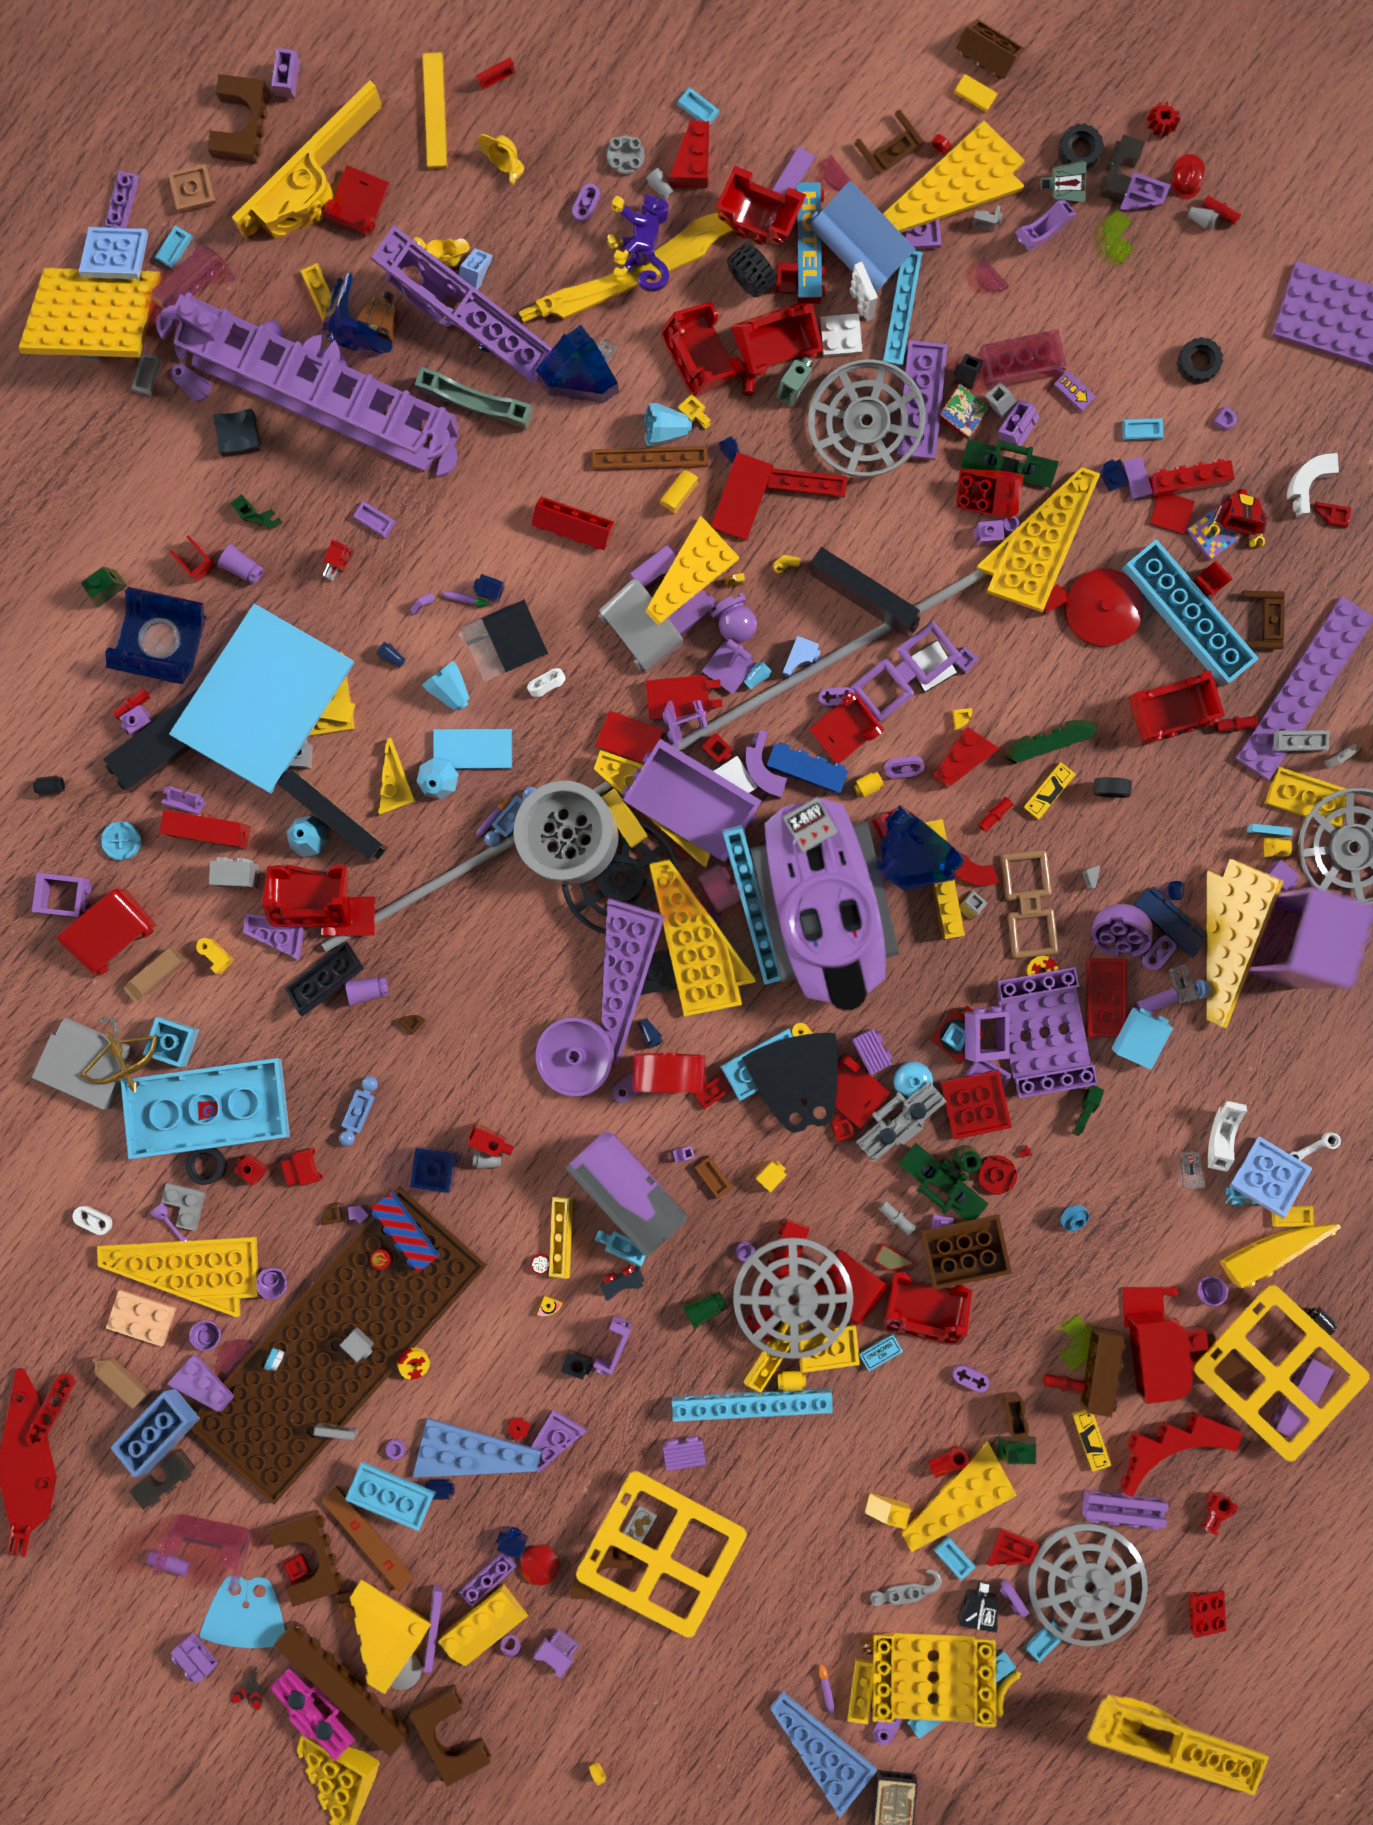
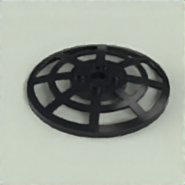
[561,822,678,935]

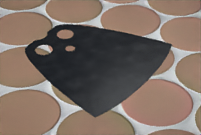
[743,1033,838,1133]

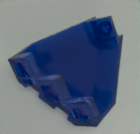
[536,325,619,403]
[876,804,965,890]

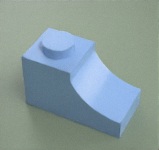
[459,249,493,290]
[782,636,821,678]

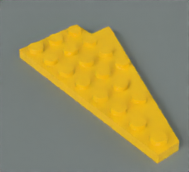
[883,121,1025,233]
[649,859,756,1017]

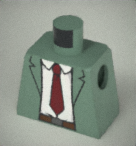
[1041,161,1086,202]
[776,357,813,407]

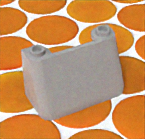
[598,577,683,673]

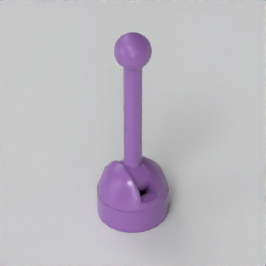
[150,1203,188,1241]

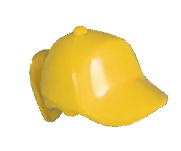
[478,134,524,185]
[413,237,470,268]

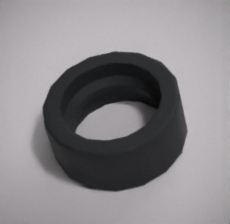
[1094,777,1132,798]
[185,1148,226,1185]

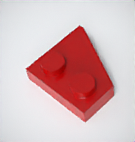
[987,1528,1039,1567]

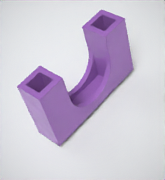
[630,545,716,636]

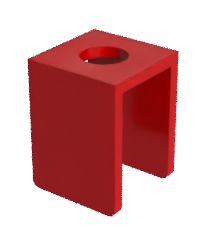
[169,535,216,582]
[1193,561,1233,600]

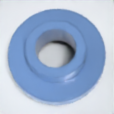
[1193,979,1211,999]

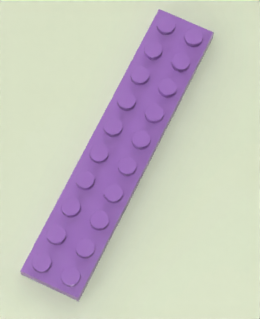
[1235,596,1373,780]

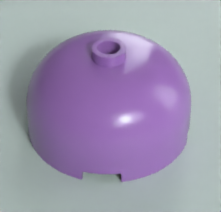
[1091,904,1153,957]

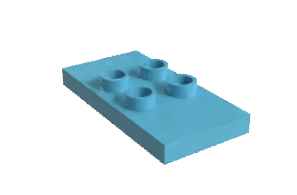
[121,1058,290,1159]

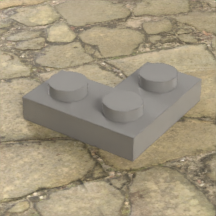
[161,1182,206,1231]

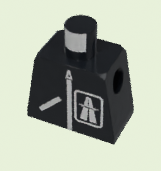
[957,1580,998,1633]

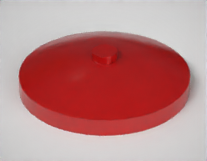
[1064,568,1144,647]

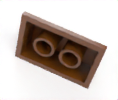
[956,19,1025,79]

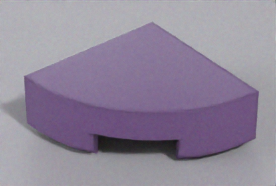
[410,593,435,615]

